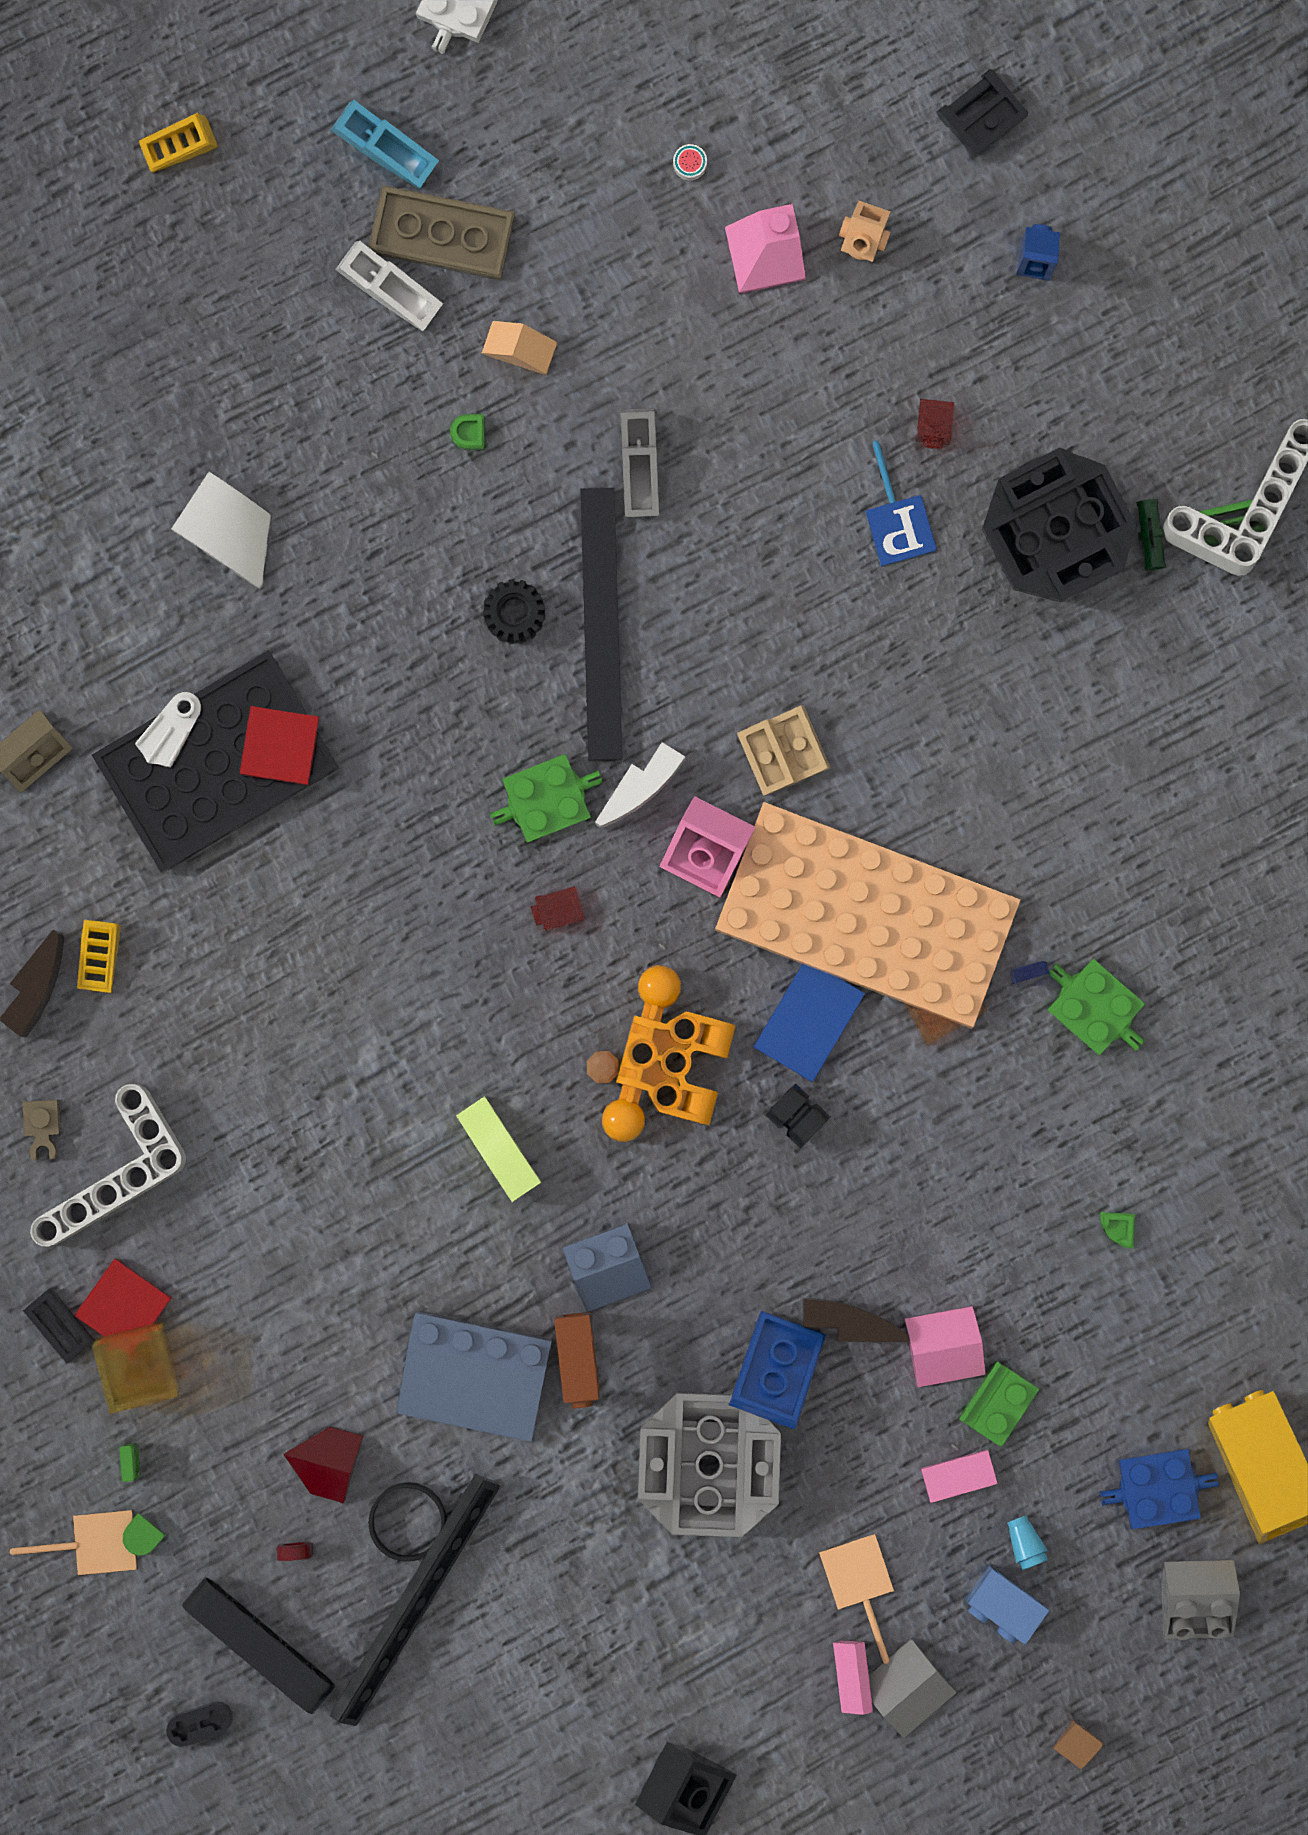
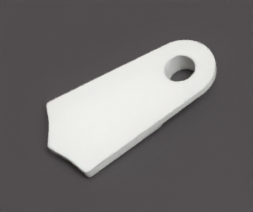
[135,692,201,768]

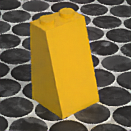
[1208,1390,1308,1545]

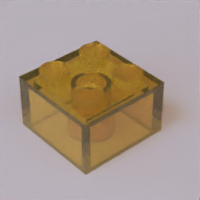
[92,1321,181,1414]

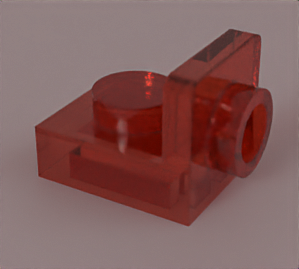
[915,399,954,449]
[531,886,585,932]

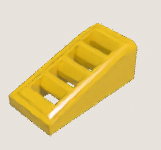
[139,113,218,173]
[77,920,121,993]

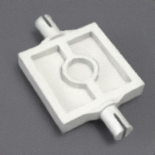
[416,0,498,54]

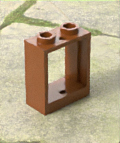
[554,1311,600,1409]

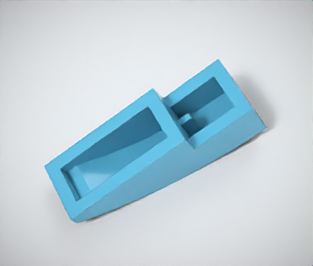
[331,100,439,189]

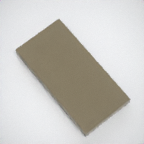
[369,185,515,280]

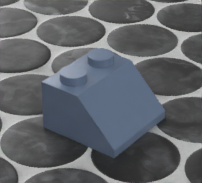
[562,1223,652,1312]

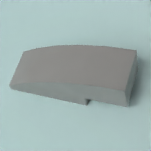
[620,408,659,517]

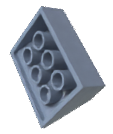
[396,1311,553,1442]

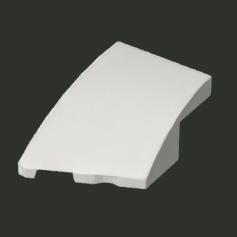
[171,472,271,589]

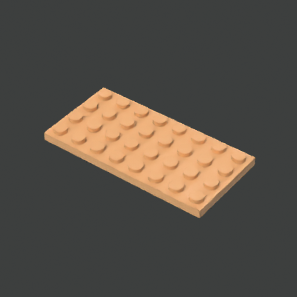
[714,802,1020,1029]

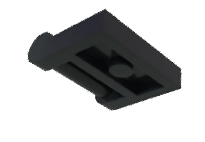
[937,69,1028,158]

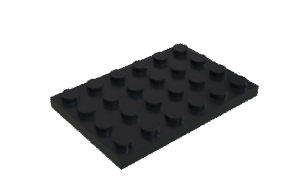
[92,650,340,873]

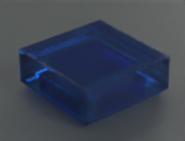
[1010,961,1050,984]

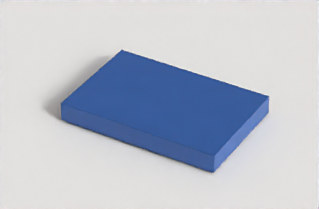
[753,964,865,1082]
[729,1311,826,1429]

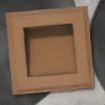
[1053,1720,1104,1769]

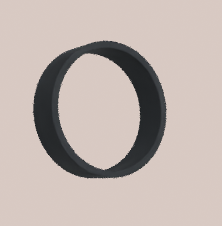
[368,1482,446,1562]

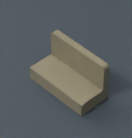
[0,710,73,793]

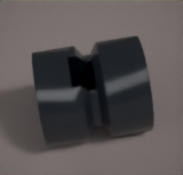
[765,1083,831,1149]

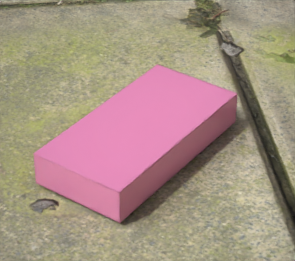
[920,1449,998,1503]
[833,1640,873,1715]

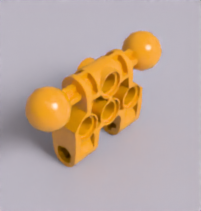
[602,965,736,1142]

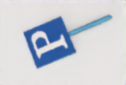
[865,441,937,566]

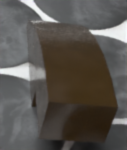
[0,930,64,1038]
[803,1298,909,1342]

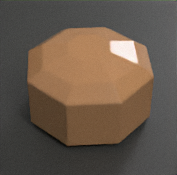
[587,1051,619,1084]

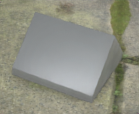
[869,1638,957,1738]

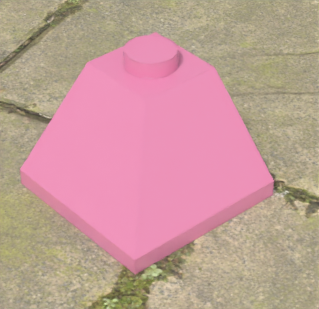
[725,204,806,294]

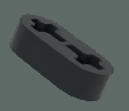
[166,1702,233,1747]

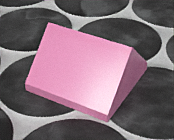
[904,1306,986,1387]

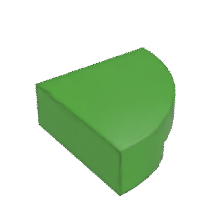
[1099,1212,1135,1249]

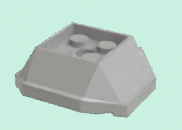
[638,1392,781,1537]

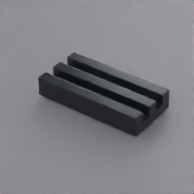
[23,1288,95,1364]

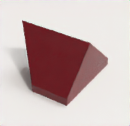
[283,1426,363,1503]

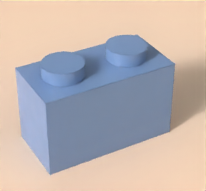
[965,1565,1049,1645]

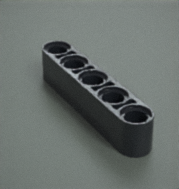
[182,1577,335,1714]

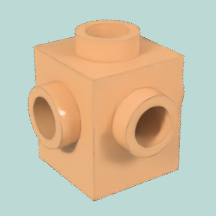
[839,200,891,262]

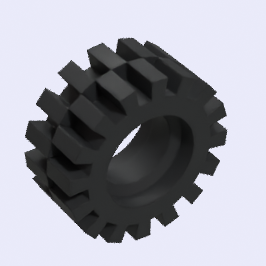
[483,579,546,644]

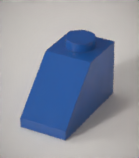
[1016,224,1060,281]

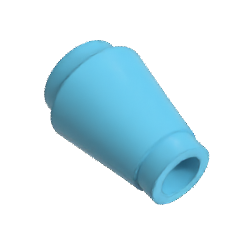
[1007,1515,1048,1570]

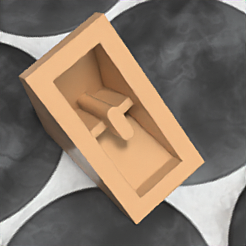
[482,321,557,375]

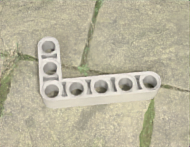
[1163,419,1308,576]
[30,1084,186,1246]

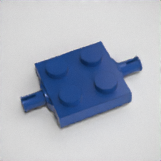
[1099,1449,1219,1530]

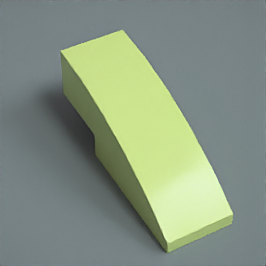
[456,1096,542,1202]

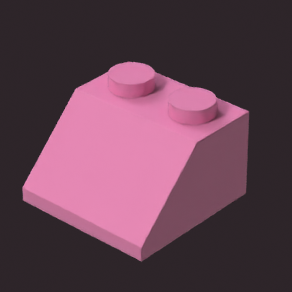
[659,796,756,898]

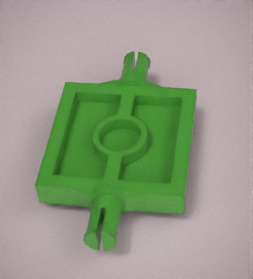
[490,754,603,843]
[1047,958,1145,1056]

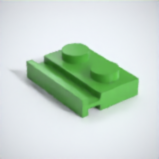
[958,1361,1039,1448]

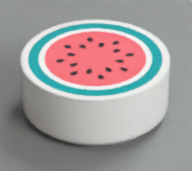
[673,144,707,181]

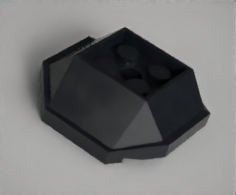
[982,448,1137,602]

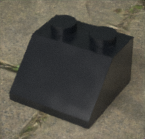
[635,1742,737,1835]

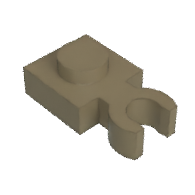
[23,1100,61,1160]

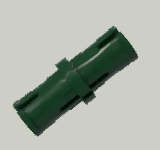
[1136,499,1166,571]

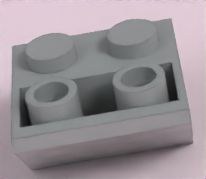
[1162,1560,1240,1640]

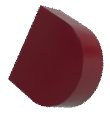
[276,1541,313,1561]

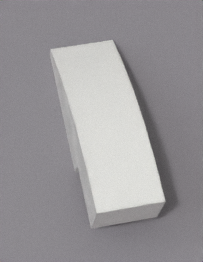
[335,241,443,331]
[595,742,685,829]

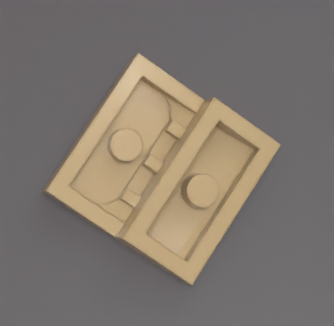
[737,705,831,796]

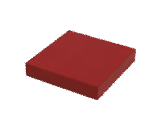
[239,706,320,786]
[74,1258,172,1355]

